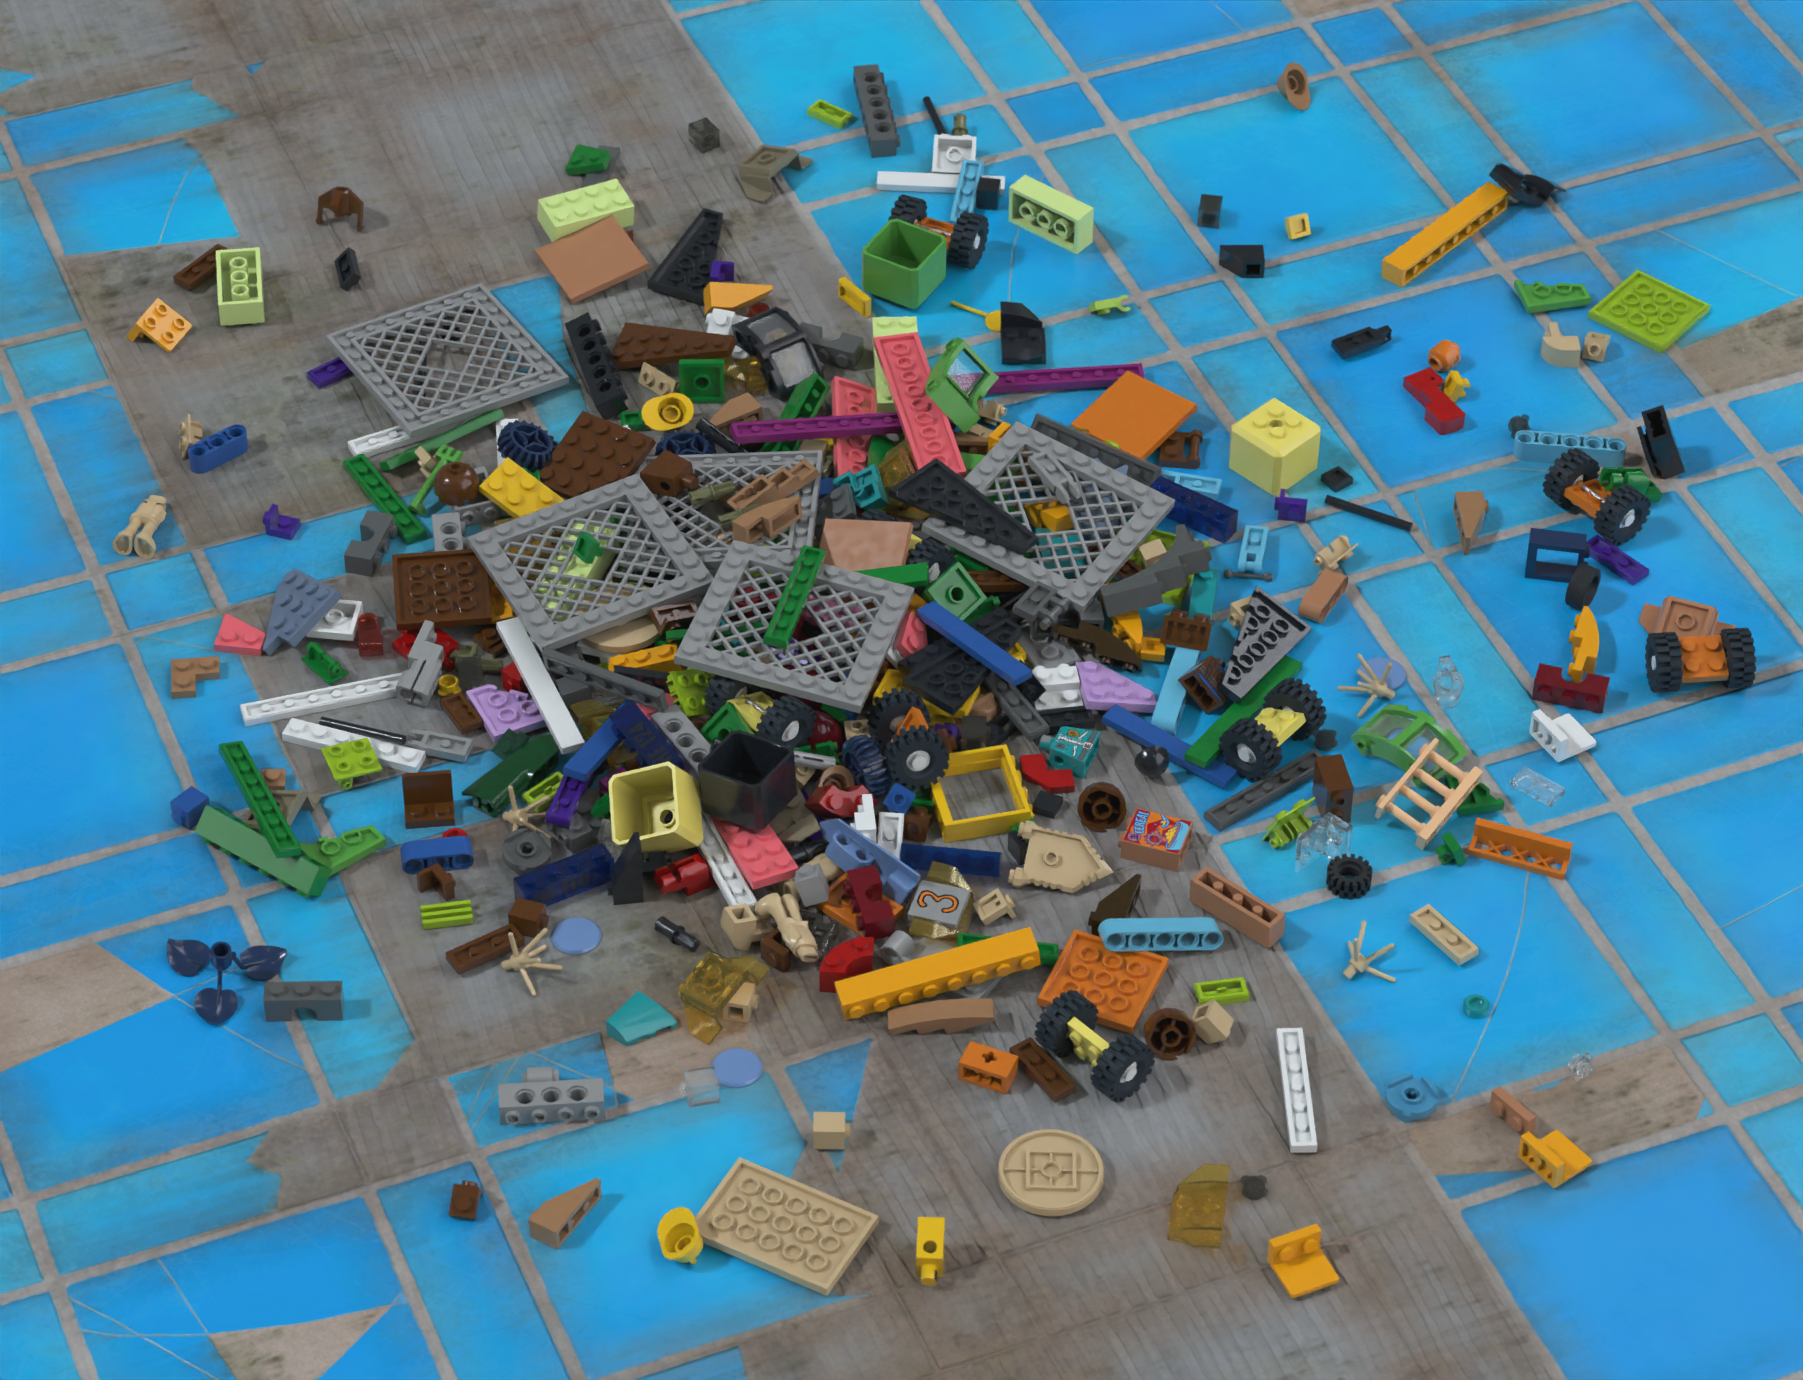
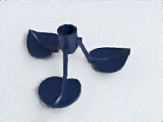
[167,939,287,1024]

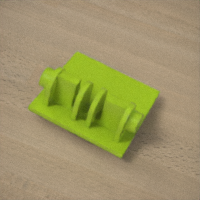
[666,670,715,720]
[321,738,382,790]
[1262,797,1316,848]

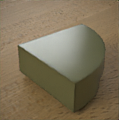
[450,644,479,663]

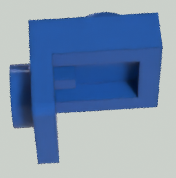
[883,783,916,815]

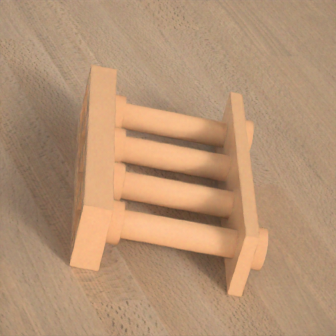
[1375,738,1483,851]

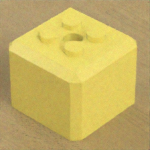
[1229,398,1321,495]
[608,761,703,859]

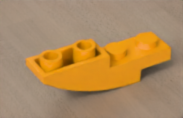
[1096,583,1143,658]
[1567,606,1599,683]

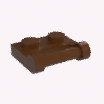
[1159,430,1203,469]

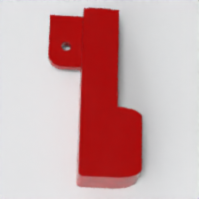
[1403,367,1465,435]

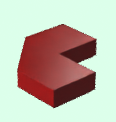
[1020,754,1075,793]

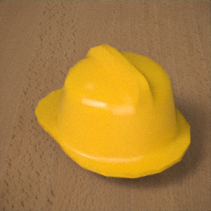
[641,393,694,431]
[657,1207,703,1264]

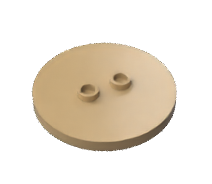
[577,582,661,653]
[998,1129,1104,1216]

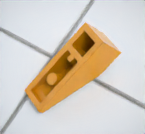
[703,282,773,315]

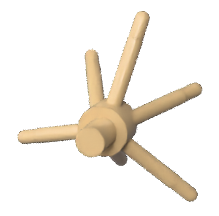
[1337,653,1395,718]
[503,785,551,839]
[1342,920,1396,983]
[502,928,563,996]

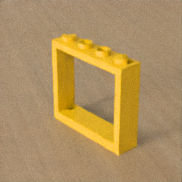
[928,744,1034,843]

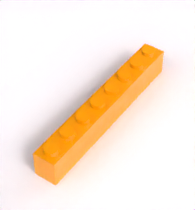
[1381,181,1509,288]
[834,927,1041,1020]

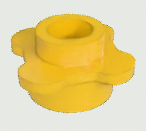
[437,674,462,697]

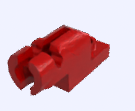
[653,853,717,897]

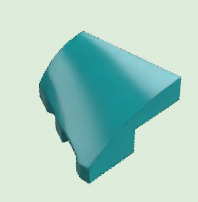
[832,464,889,510]
[606,991,677,1046]

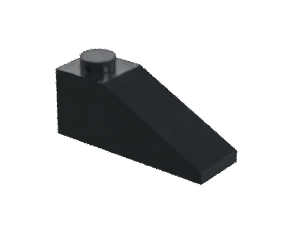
[606,832,644,905]

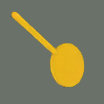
[950,301,1001,333]

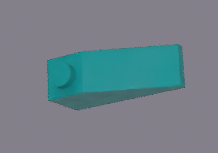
[1188,569,1219,620]

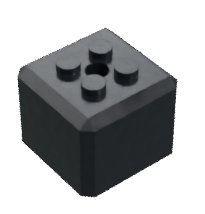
[698,730,797,832]

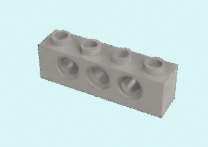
[432,512,468,551]
[650,704,711,787]
[498,1078,605,1125]

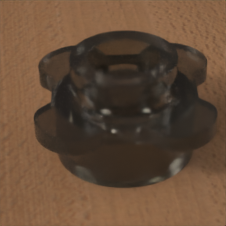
[1508,414,1530,439]
[1313,729,1338,751]
[1240,1175,1268,1200]

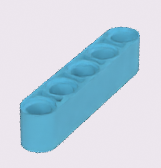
[1513,430,1627,468]
[1151,646,1201,735]
[1098,917,1223,952]

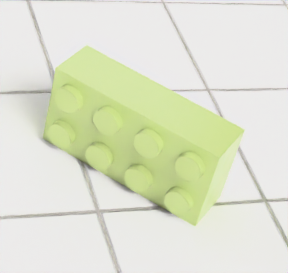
[1008,175,1094,254]
[537,179,634,242]
[216,247,265,326]

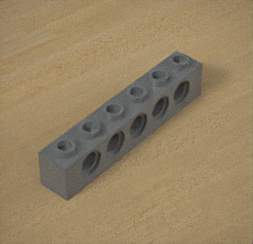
[853,64,900,158]

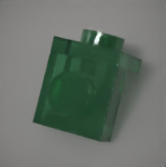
[491,728,531,760]

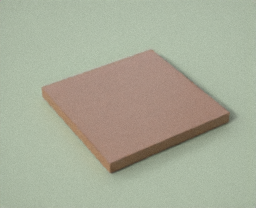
[535,215,650,304]
[819,518,914,610]

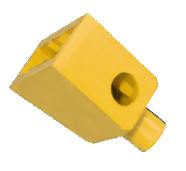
[916,1217,945,1286]

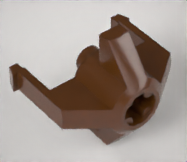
[316,187,364,232]

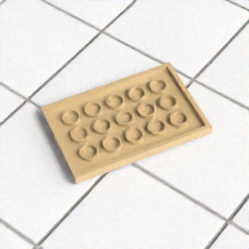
[695,1157,879,1296]

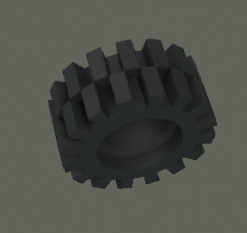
[1326,854,1372,900]

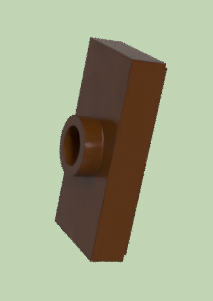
[440,692,484,735]

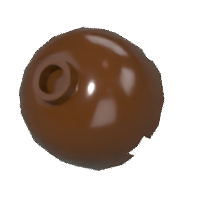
[434,462,480,506]
[1077,782,1127,833]
[1143,1008,1197,1061]

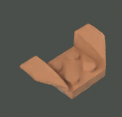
[1639,595,1737,637]

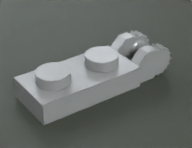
[1028,449,1082,504]
[402,729,473,763]

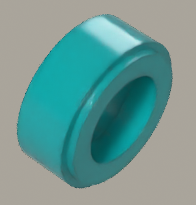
[1463,994,1489,1019]

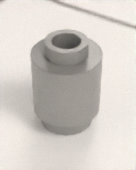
[522,1066,559,1083]

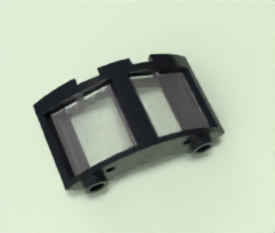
[731,307,825,399]

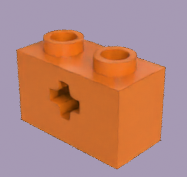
[958,1041,1018,1095]

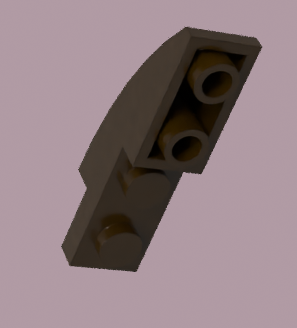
[1052,621,1143,673]

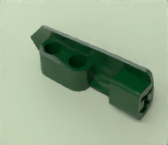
[462,734,560,817]

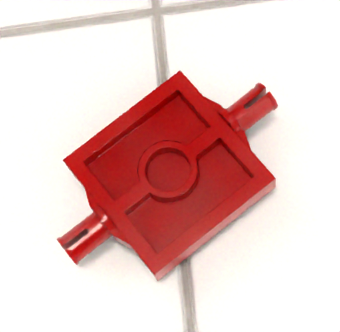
[392,628,460,672]

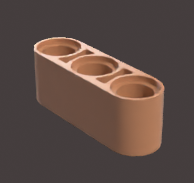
[1298,568,1349,623]

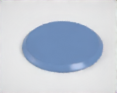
[1358,657,1406,690]
[551,917,602,955]
[711,1048,763,1088]

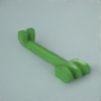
[408,444,463,516]

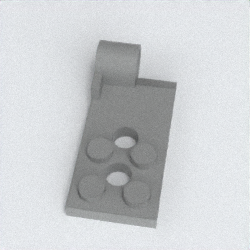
[880,930,1003,999]

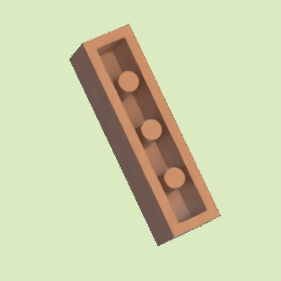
[1189,866,1286,949]

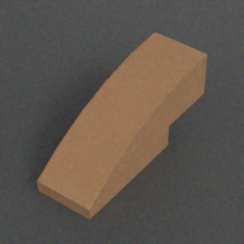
[732,496,802,544]

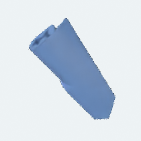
[820,819,920,907]

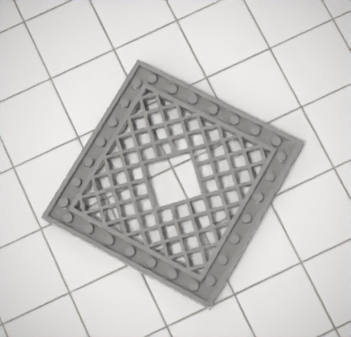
[326,283,569,438]
[921,421,1175,613]
[622,450,824,573]
[467,474,714,652]
[674,540,915,713]

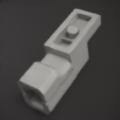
[396,620,444,706]

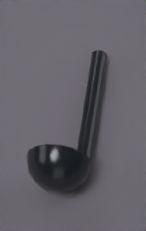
[1132,712,1170,779]

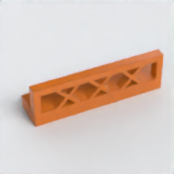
[1467,817,1573,880]

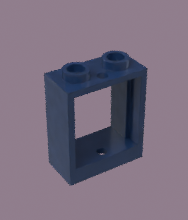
[1524,528,1591,583]

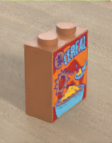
[1118,807,1193,872]

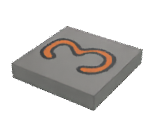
[907,880,970,931]

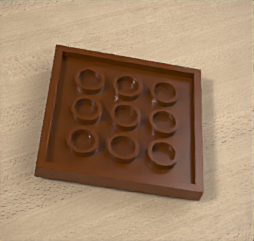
[540,411,656,511]
[392,549,492,631]

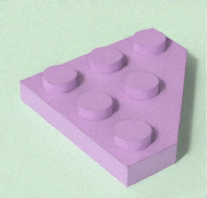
[1075,661,1157,713]
[466,684,547,743]

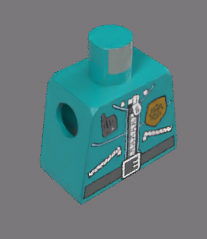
[1039,726,1100,779]

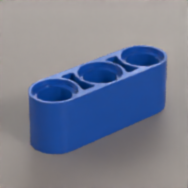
[188,424,248,474]
[400,836,474,874]

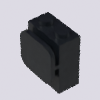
[1637,405,1685,479]

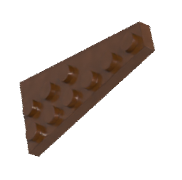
[609,322,737,369]

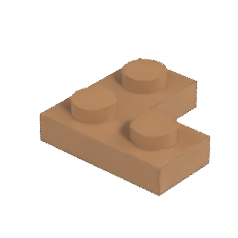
[171,656,220,699]

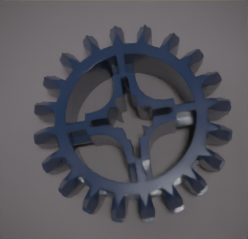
[497,420,557,473]
[655,429,716,477]
[842,734,890,799]

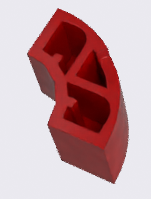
[804,785,878,819]
[819,936,874,993]

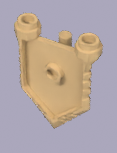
[1008,820,1114,893]

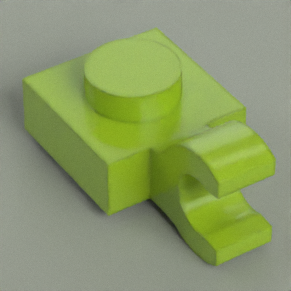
[1089,295,1130,315]

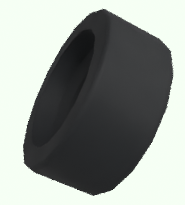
[1565,563,1601,610]

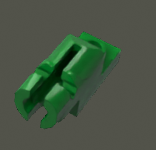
[1599,467,1663,502]

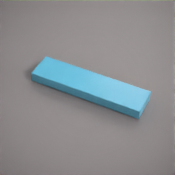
[949,159,984,225]

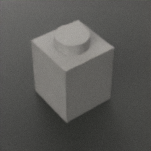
[795,863,829,907]

